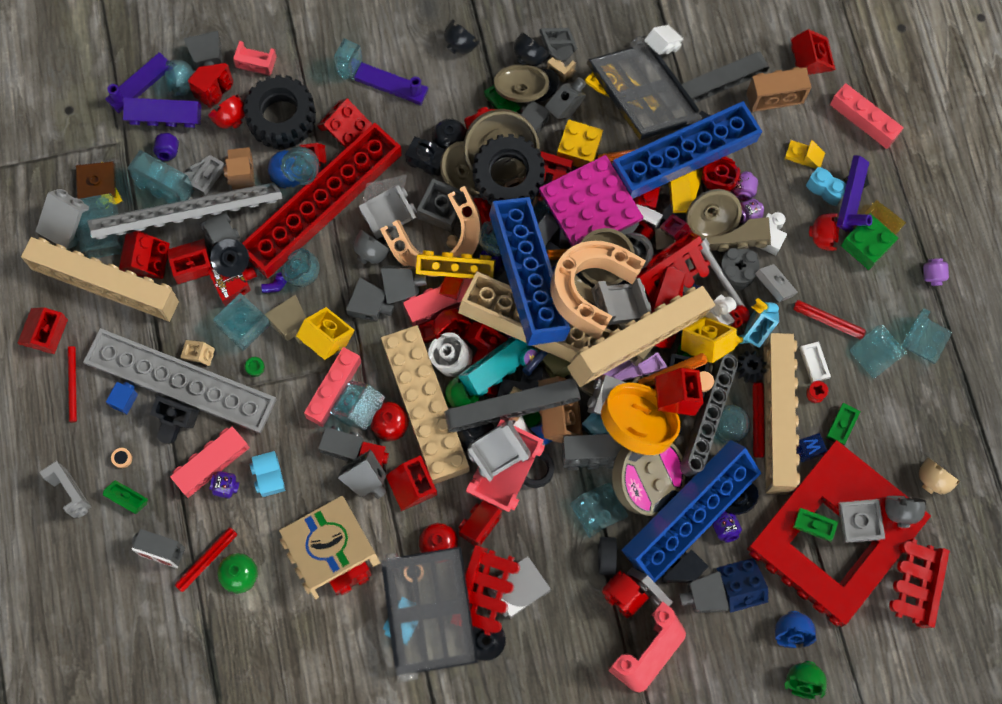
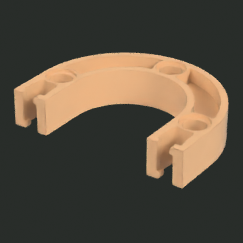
[380,186,482,277]
[550,241,646,340]

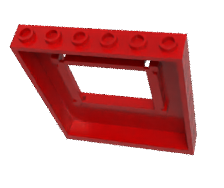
[747,440,931,627]

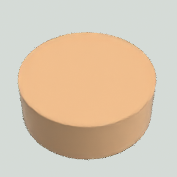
[700,371,714,392]

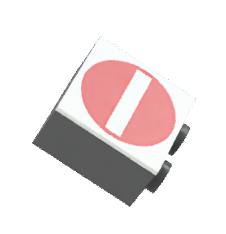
[132,529,185,569]

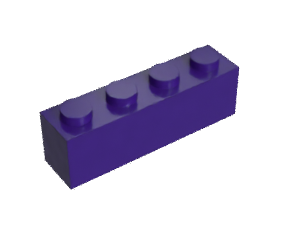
[123,98,201,128]

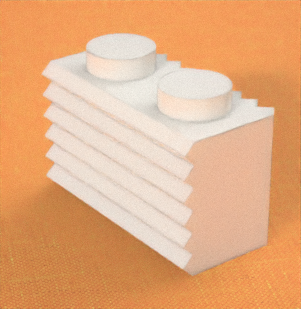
[645,25,683,55]

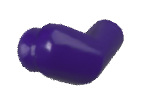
[261,272,287,293]

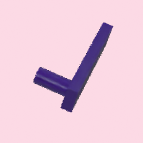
[105,52,173,113]
[354,62,428,105]
[837,155,872,232]

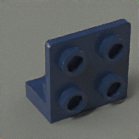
[717,558,768,613]

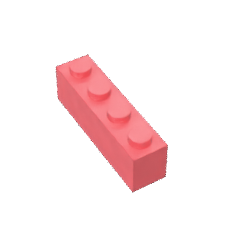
[830,83,904,149]
[403,277,472,327]
[304,347,361,427]
[170,426,250,498]

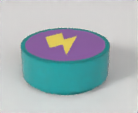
[520,348,538,367]

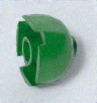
[444,376,479,408]
[217,553,258,594]
[784,661,827,699]

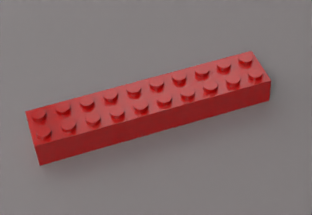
[242,122,402,279]

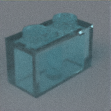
[334,39,363,80]

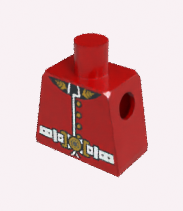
[208,267,257,307]

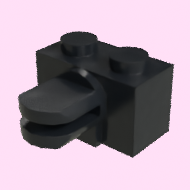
[405,136,446,176]
[150,396,200,443]

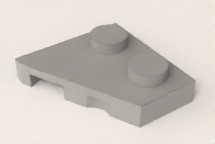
[175,155,226,195]
[627,568,672,606]

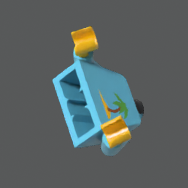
[735,298,779,348]

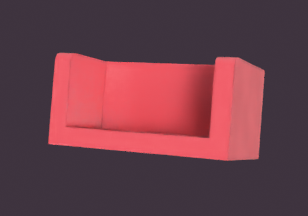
[233,41,277,76]

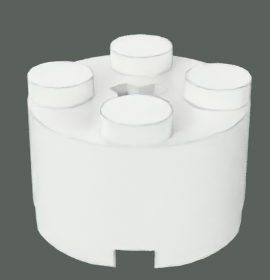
[428,333,473,377]

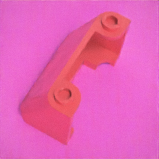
[466,419,545,512]
[608,602,686,692]

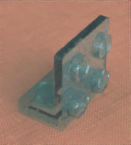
[901,308,952,364]
[850,325,907,378]
[570,483,628,538]

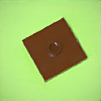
[76,161,116,201]

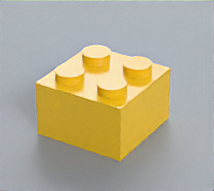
[557,119,603,168]
[296,307,355,360]
[681,317,737,363]

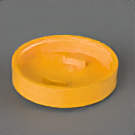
[601,383,680,455]

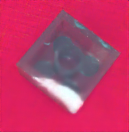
[213,293,270,351]
[330,381,385,430]

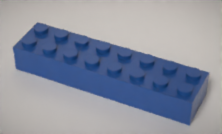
[612,101,762,199]
[489,197,571,346]
[622,440,761,583]

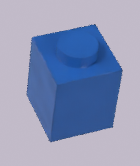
[106,382,138,415]

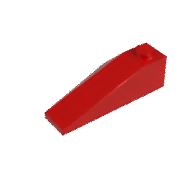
[650,266,685,349]

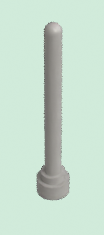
[700,238,745,306]

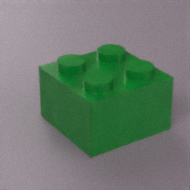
[841,213,898,271]

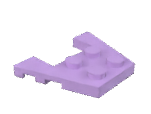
[603,327,668,381]

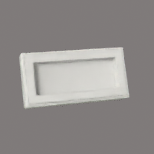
[799,341,831,383]

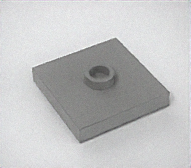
[755,264,798,302]
[838,499,885,543]

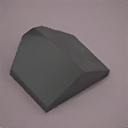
[539,28,577,62]

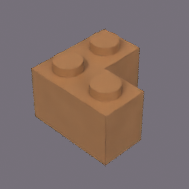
[223,147,255,190]

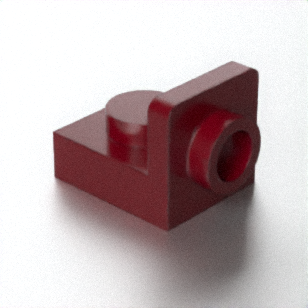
[660,214,693,241]

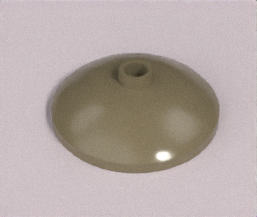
[494,64,549,103]
[440,142,479,196]
[686,189,742,237]
[580,228,635,286]

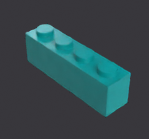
[458,337,534,396]

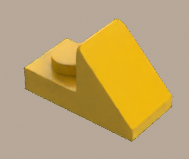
[784,140,825,169]

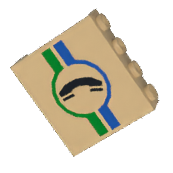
[279,495,380,599]

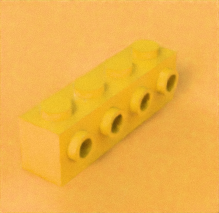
[416,250,496,279]

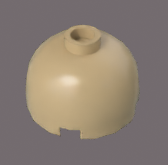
[919,457,960,494]

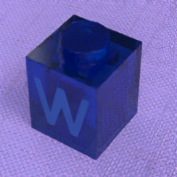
[796,433,827,462]

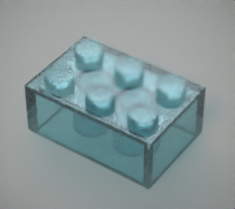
[128,150,194,204]
[77,193,123,259]

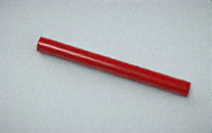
[68,346,77,423]

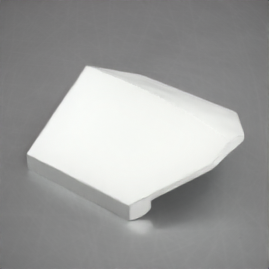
[636,204,663,230]

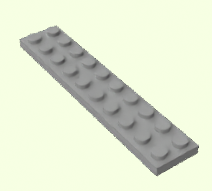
[87,182,282,239]
[83,328,277,434]

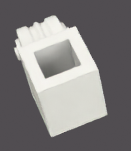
[761,212,787,256]
[702,294,736,326]

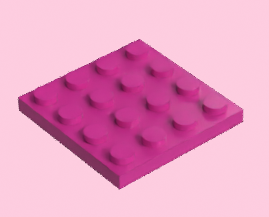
[539,155,644,247]

